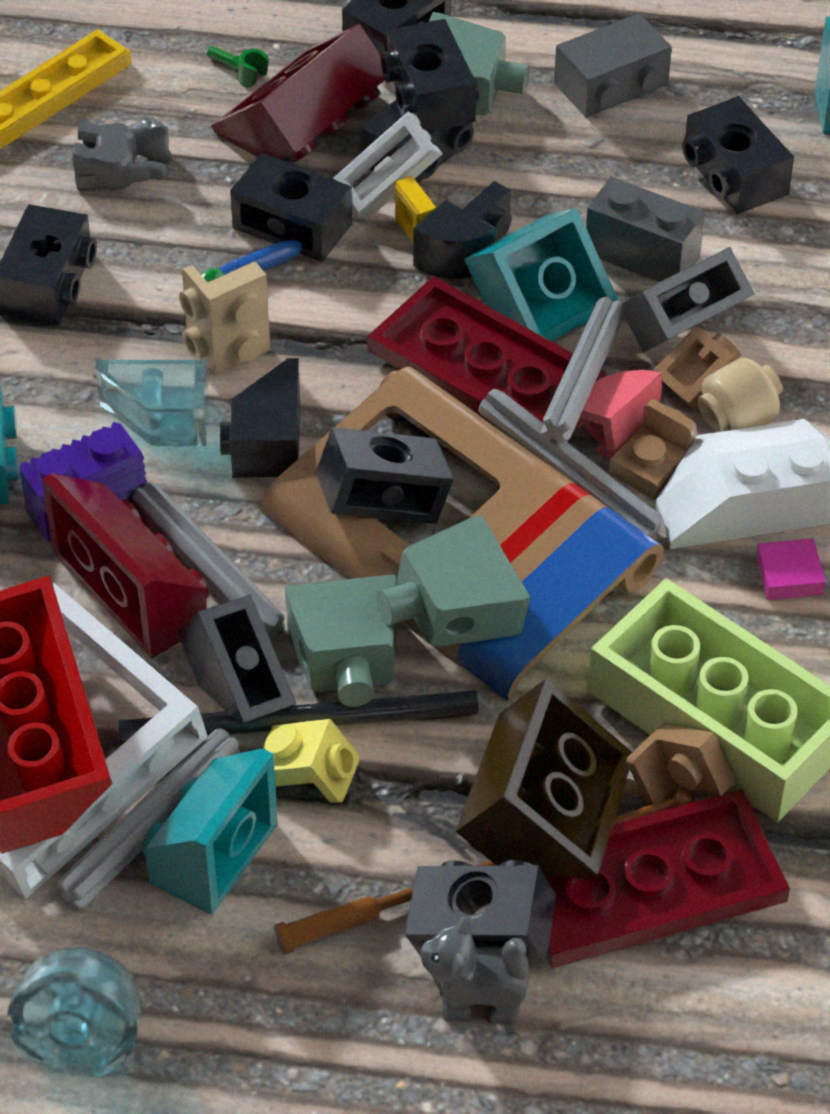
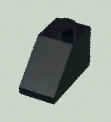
[220,358,300,478]
[177,594,297,725]

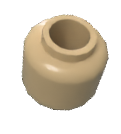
[697,358,783,433]

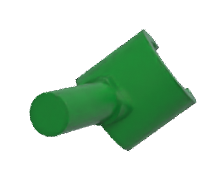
[207,46,269,87]

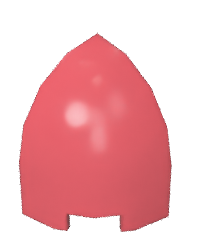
[575,370,662,460]

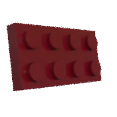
[367,276,606,424]
[544,789,790,969]

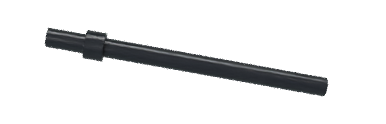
[118,690,479,744]

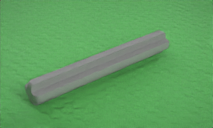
[541,297,625,443]
[478,389,664,538]
[132,482,285,640]
[57,728,240,909]

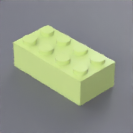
[587,578,830,823]

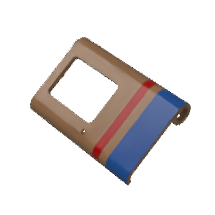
[261,367,664,701]

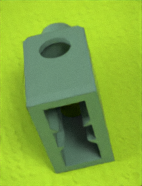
[429,12,530,115]
[377,514,530,647]
[285,574,397,707]

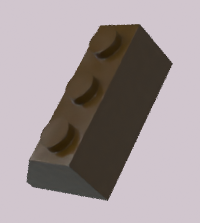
[455,679,632,880]

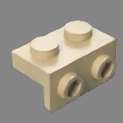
[179,262,270,376]

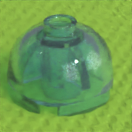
[7,946,143,1077]

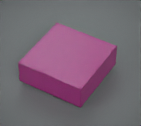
[756,538,826,600]

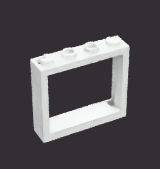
[0,583,208,899]

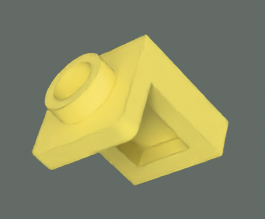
[263,719,359,803]

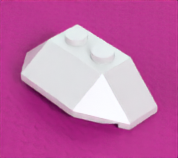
[655,419,830,549]

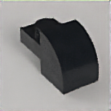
[413,181,512,279]

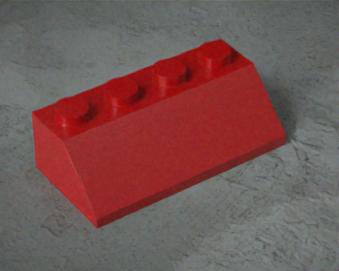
[0,575,113,854]

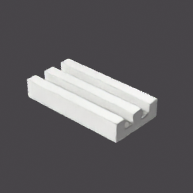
[333,112,442,220]

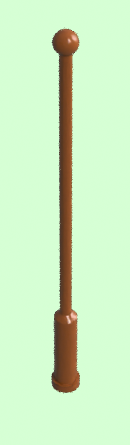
[274,788,695,955]

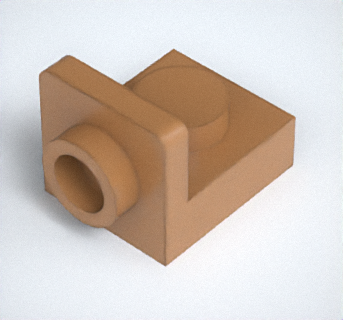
[652,325,741,412]
[609,399,696,499]
[626,723,737,805]

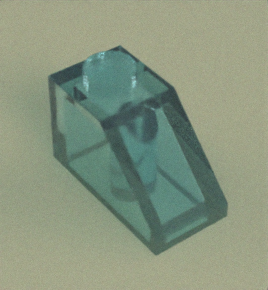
[95,360,209,447]

